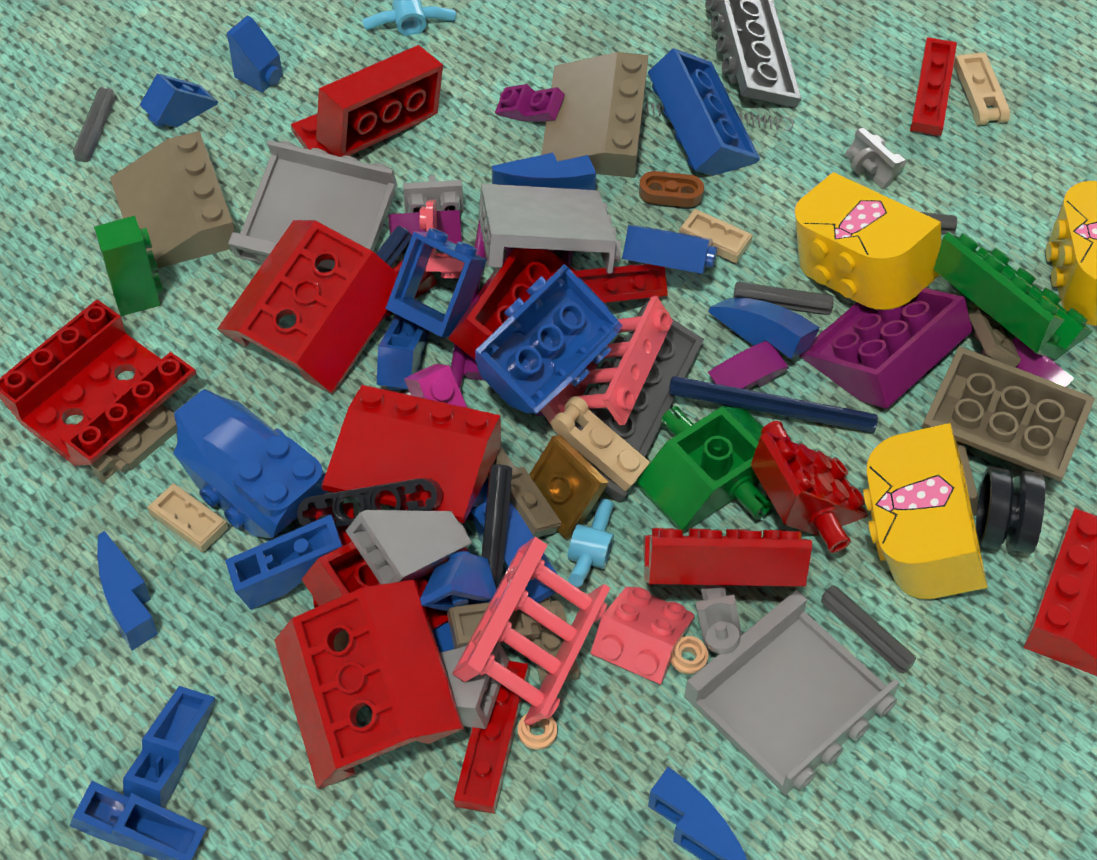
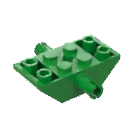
[636,406,773,533]

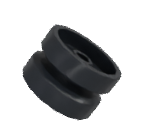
[976,466,1045,554]

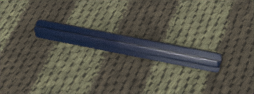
[669,376,878,432]

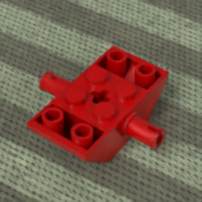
[751,420,869,553]

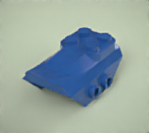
[475,264,623,414]
[173,389,328,538]

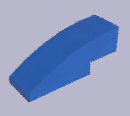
[491,152,596,190]
[708,298,820,359]
[97,531,158,651]
[123,686,215,808]
[648,767,748,860]
[70,781,207,860]

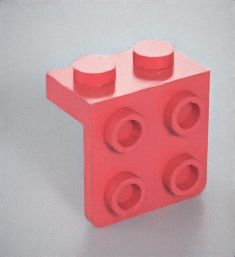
[419,200,465,278]
[590,586,694,685]

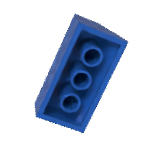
[648,48,760,176]

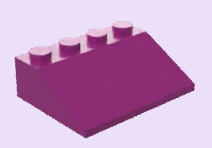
[799,288,973,409]

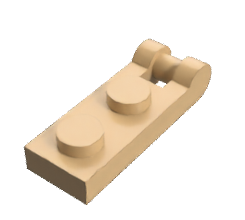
[954,52,1010,126]
[551,396,650,492]

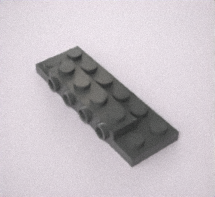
[705,0,802,108]
[572,302,704,502]

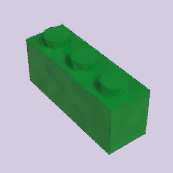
[94,215,163,317]

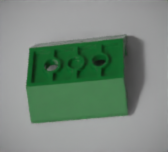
[933,232,1093,360]

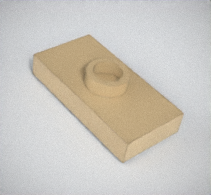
[679,209,753,263]
[147,483,228,553]

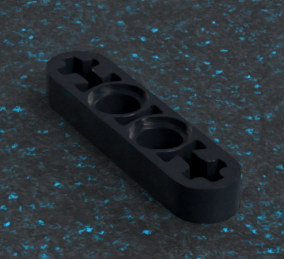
[297,478,442,527]

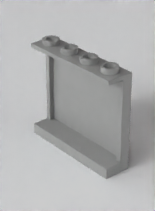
[228,140,398,273]
[478,184,621,273]
[684,590,900,796]

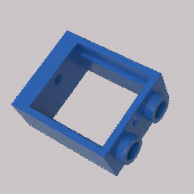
[622,225,717,274]
[385,228,487,337]

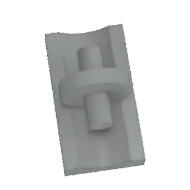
[845,128,906,189]
[403,175,464,213]
[696,585,742,654]

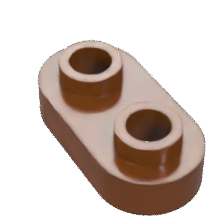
[639,171,704,207]

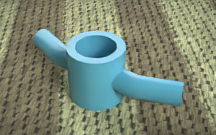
[362,0,456,36]
[568,499,614,587]

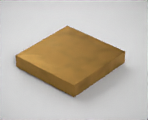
[529,435,609,539]

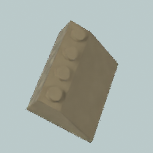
[541,52,649,178]
[110,131,235,268]
[922,346,1095,482]

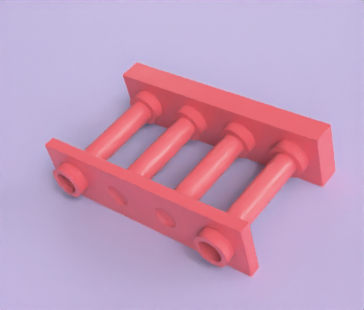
[540,296,673,425]
[452,537,610,726]

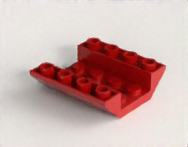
[217,220,398,395]
[0,299,197,466]
[643,528,812,586]
[274,580,464,789]

